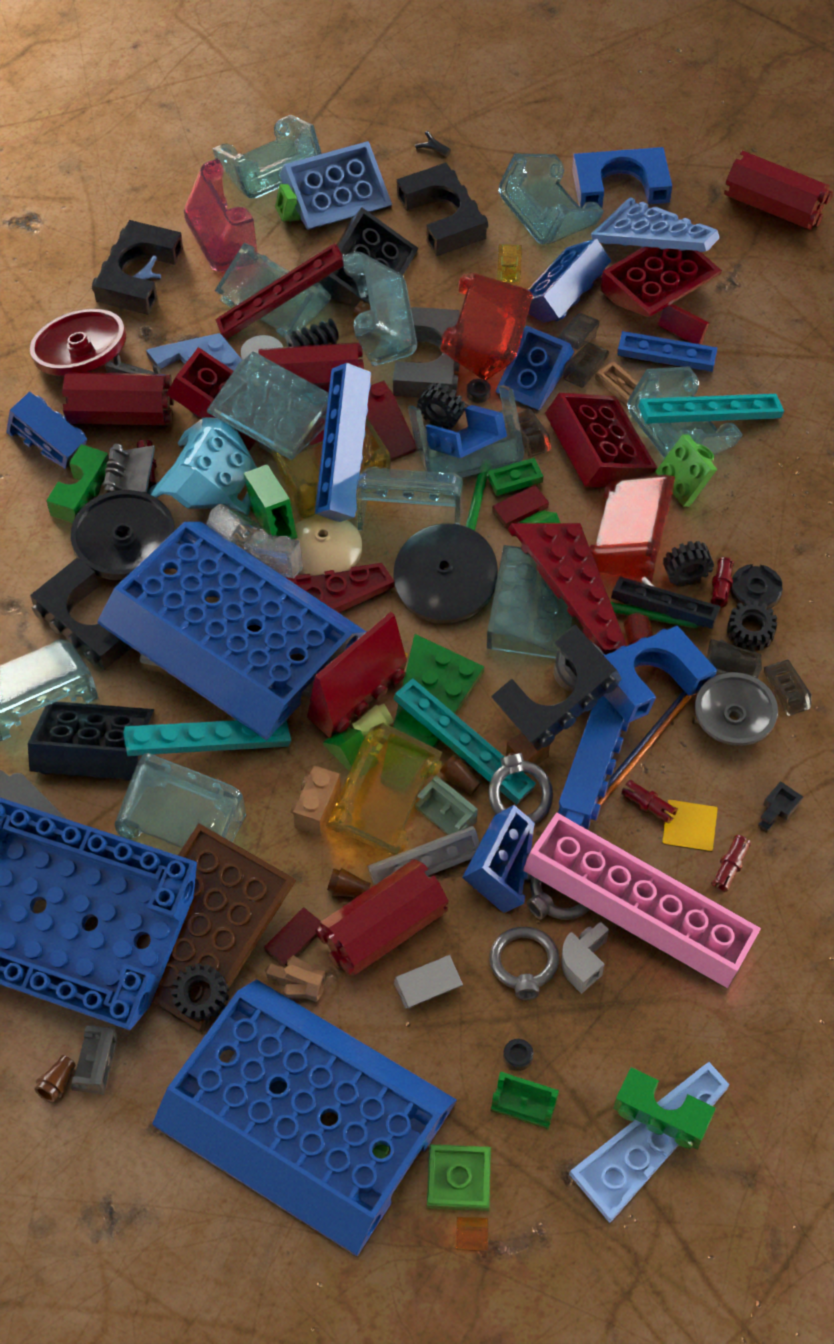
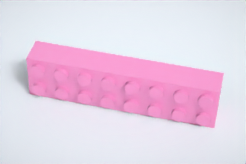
[523,812,761,988]

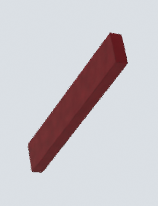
[215,243,345,340]

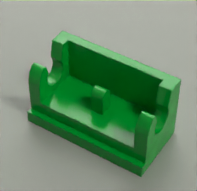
[490,1072,559,1130]

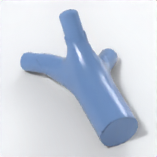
[133,256,161,280]

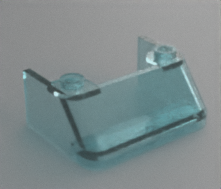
[408,385,524,482]
[356,467,463,531]

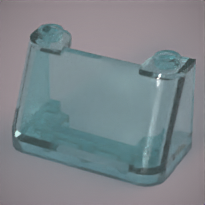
[212,115,322,199]
[499,153,604,244]
[214,242,331,338]
[342,252,417,366]
[628,367,743,459]
[0,639,99,741]
[114,753,246,848]

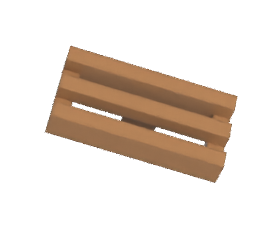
[595,361,647,407]

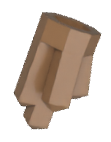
[265,955,327,1002]

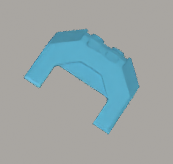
[146,417,257,519]

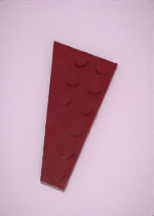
[508,523,627,655]
[247,563,395,632]

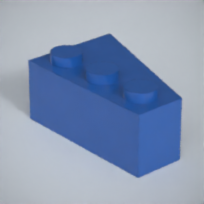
[6,391,87,469]
[462,805,534,913]

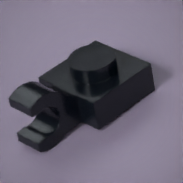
[758,781,804,832]

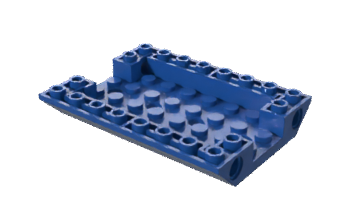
[98,522,367,741]
[0,798,197,1030]
[152,979,457,1256]

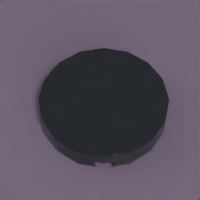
[730,564,783,610]

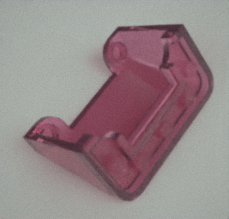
[183,158,258,272]

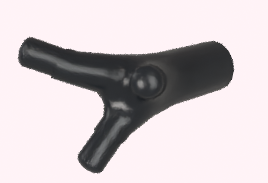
[415,131,451,157]

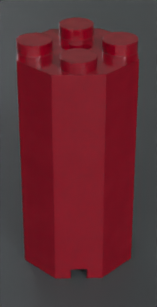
[724,150,833,230]
[258,342,364,399]
[62,372,175,425]
[315,859,449,975]

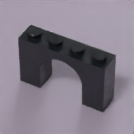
[397,162,489,257]
[92,220,184,315]
[30,557,132,670]
[491,625,622,751]

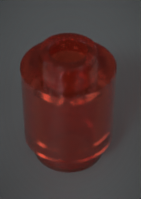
[623,613,653,646]

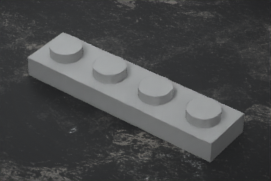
[367,826,480,885]

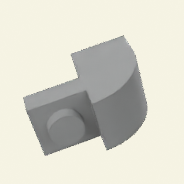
[561,922,609,994]

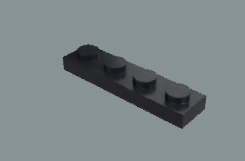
[611,576,721,629]

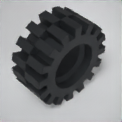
[417,383,465,429]
[663,541,714,586]
[727,600,778,652]
[171,964,229,1022]

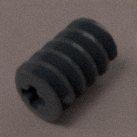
[285,318,339,347]

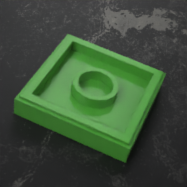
[427,1144,491,1211]

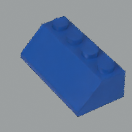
[514,238,611,323]

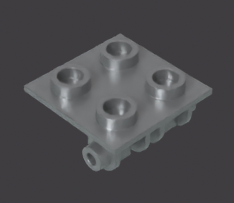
[102,444,155,493]

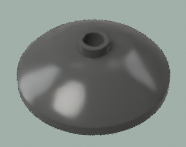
[695,672,778,746]

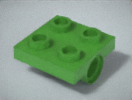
[655,434,717,507]

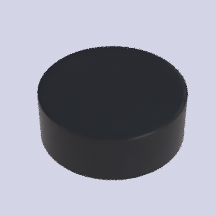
[466,379,491,403]
[503,1039,533,1071]

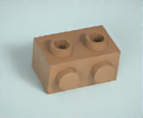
[291,766,341,836]

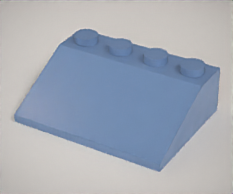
[279,141,392,230]

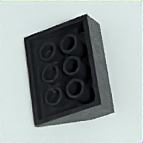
[313,207,419,313]
[27,701,154,781]

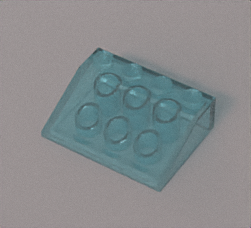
[207,351,329,460]
[487,545,572,659]

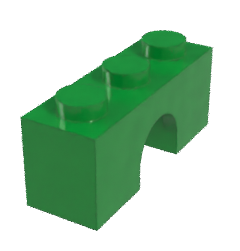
[46,444,110,523]
[613,1067,716,1150]

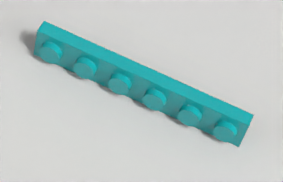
[638,394,785,424]
[393,678,536,805]
[123,720,291,756]

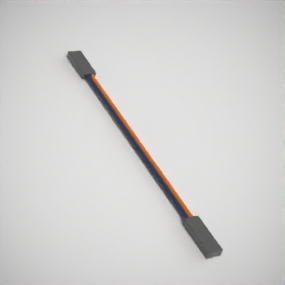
[526,639,735,883]

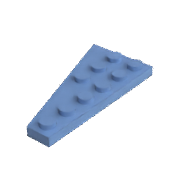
[591,197,719,252]

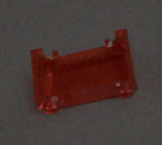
[440,272,533,381]
[590,475,676,583]

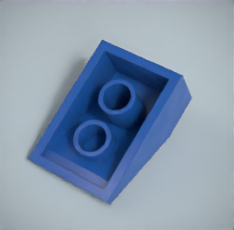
[495,325,574,411]

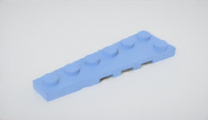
[569,1062,729,1223]

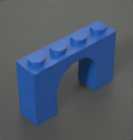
[572,147,672,210]
[603,626,717,723]

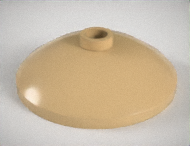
[285,515,362,576]

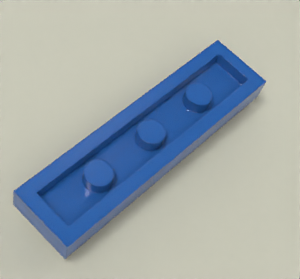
[617,331,718,372]

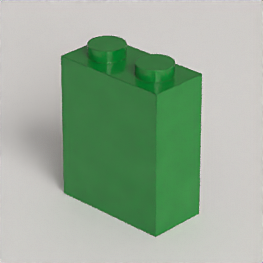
[244,465,298,547]

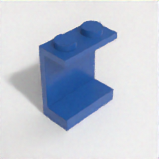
[426,405,507,458]

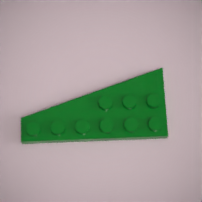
[381,634,484,795]

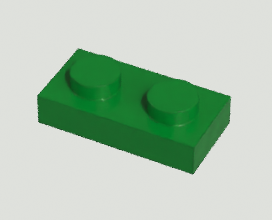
[487,458,544,496]

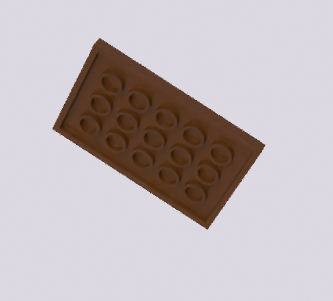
[137,823,296,1032]

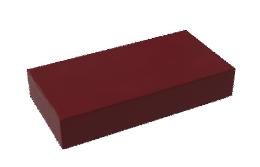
[658,304,710,345]
[492,485,549,528]
[264,907,321,968]

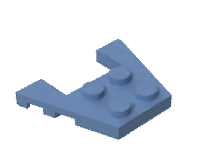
[146,333,246,417]

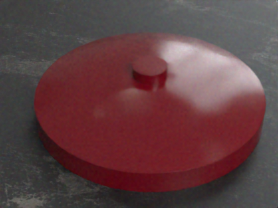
[30,309,126,376]

